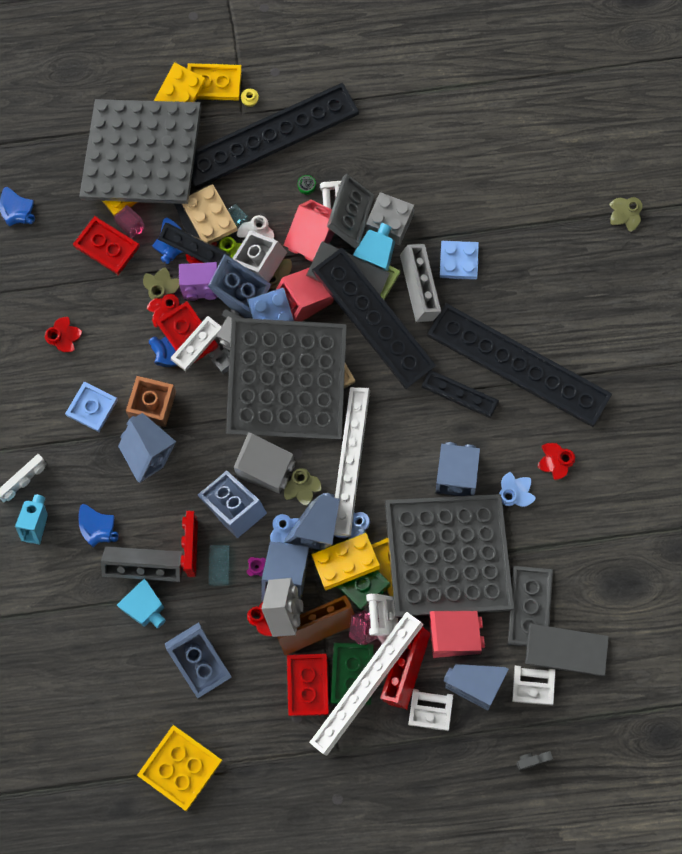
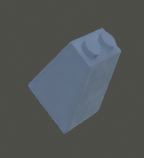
[118,413,176,483]
[435,442,480,496]
[284,493,340,551]
[261,542,309,602]
[444,664,509,710]

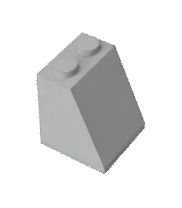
[234,432,296,494]

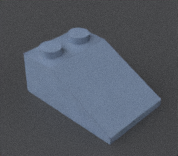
[208,254,271,318]
[198,471,267,538]
[165,622,231,699]

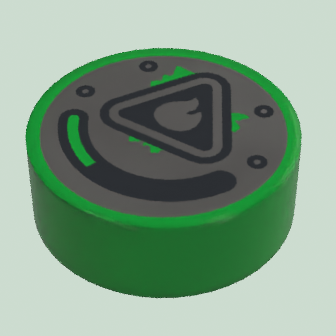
[297,175,316,195]

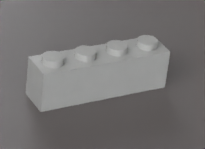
[400,244,441,322]

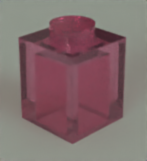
[114,205,145,238]
[349,611,379,645]

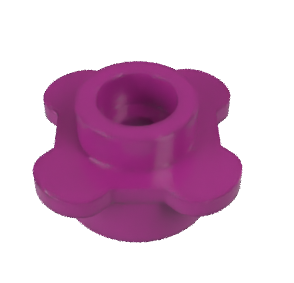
[247,557,266,577]

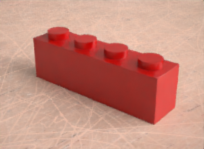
[380,627,431,709]

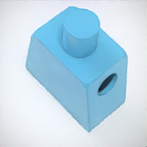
[353,223,395,271]
[15,495,47,545]
[117,579,166,628]

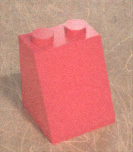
[284,200,334,261]
[276,268,334,322]
[429,611,485,658]

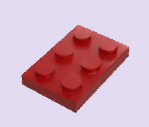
[73,216,140,275]
[156,301,218,363]
[181,511,198,577]
[287,654,329,716]

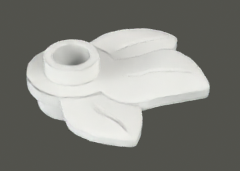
[237,215,274,239]

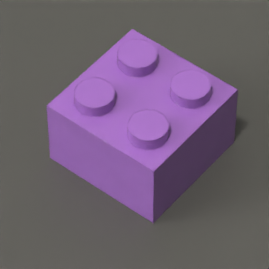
[179,262,218,301]

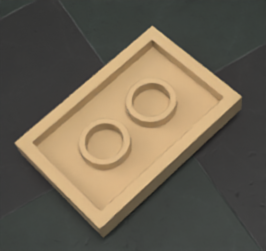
[182,184,238,244]

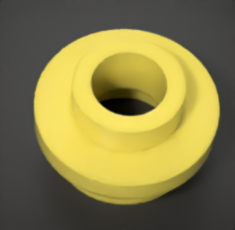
[241,89,259,107]

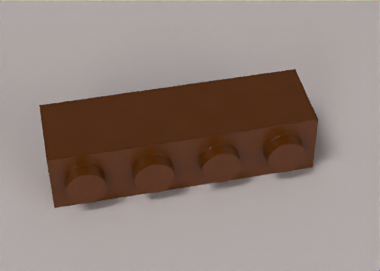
[277,595,358,655]

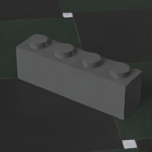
[101,547,183,582]

